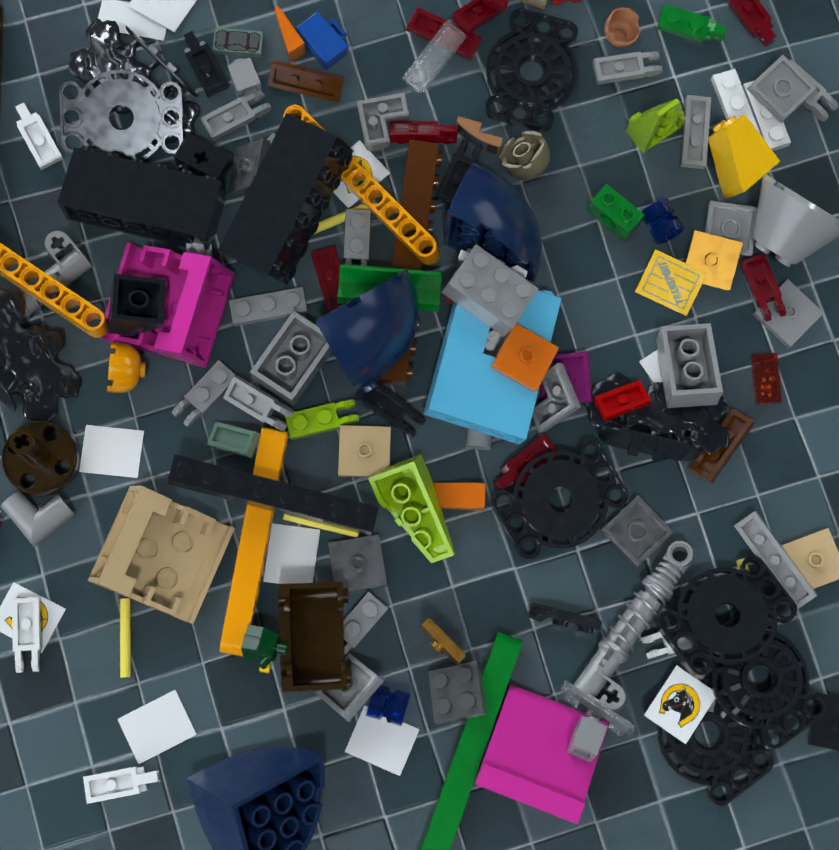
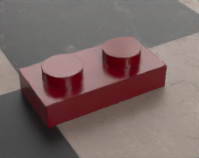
[452,0,501,34]

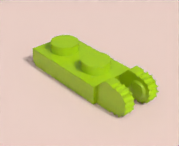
[285,399,359,440]

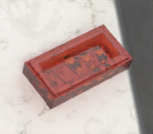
[750,353,782,405]

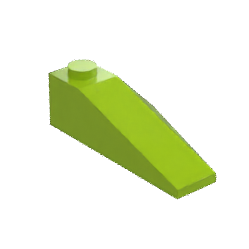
[626,99,686,154]
[368,454,455,563]

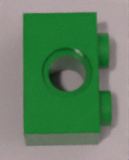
[587,183,645,242]

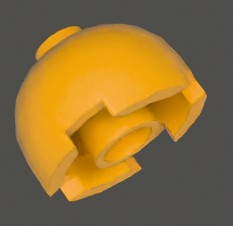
[107,342,146,393]

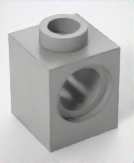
[227,57,262,98]
[567,716,607,762]

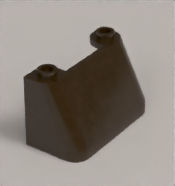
[278,582,352,694]

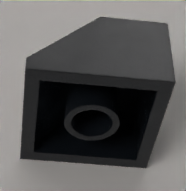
[108,274,166,336]

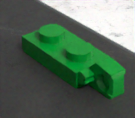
[657,4,727,43]

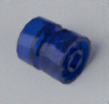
[642,198,685,245]
[366,685,411,726]

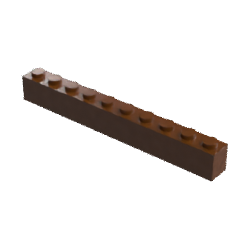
[376,139,443,387]

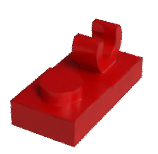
[594,380,651,421]

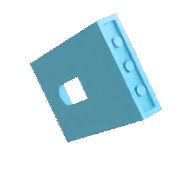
[423,290,562,445]

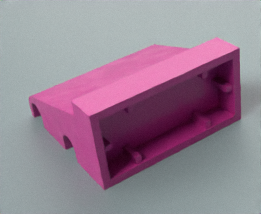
[100,242,235,368]
[473,684,608,824]

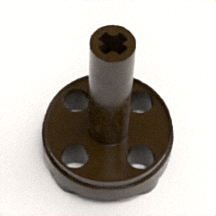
[2,421,79,497]

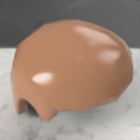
[604,7,641,48]

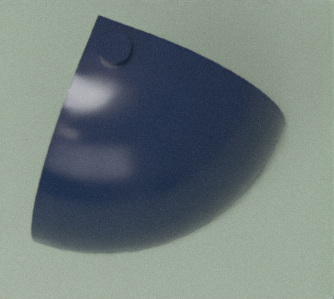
[443,162,542,282]
[315,269,419,393]
[187,747,325,850]

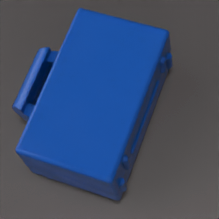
[296,12,348,70]

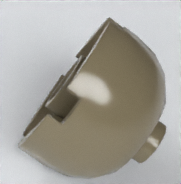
[500,131,550,181]

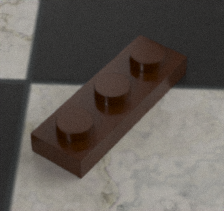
[268,60,344,103]
[690,409,754,484]

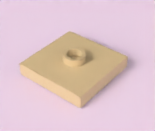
[338,425,391,478]
[782,528,839,589]

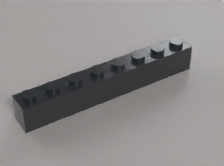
[167,454,379,536]

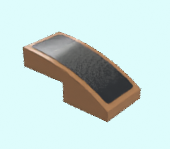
[456,116,503,156]

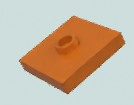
[491,323,559,392]

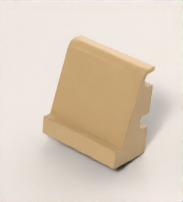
[88,486,235,624]

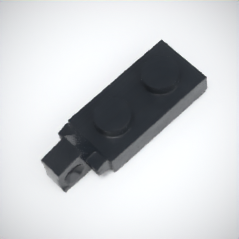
[184,31,229,98]
[528,602,602,634]

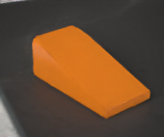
[274,6,306,62]
[434,483,486,511]

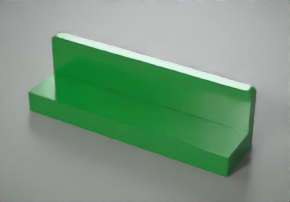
[337,264,442,312]

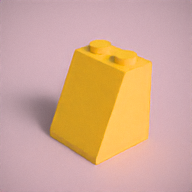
[708,114,780,199]

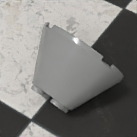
[753,174,839,267]

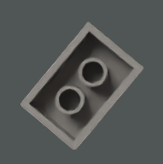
[441,244,539,337]
[250,311,332,407]
[656,323,723,408]

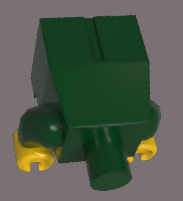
[241,625,288,673]

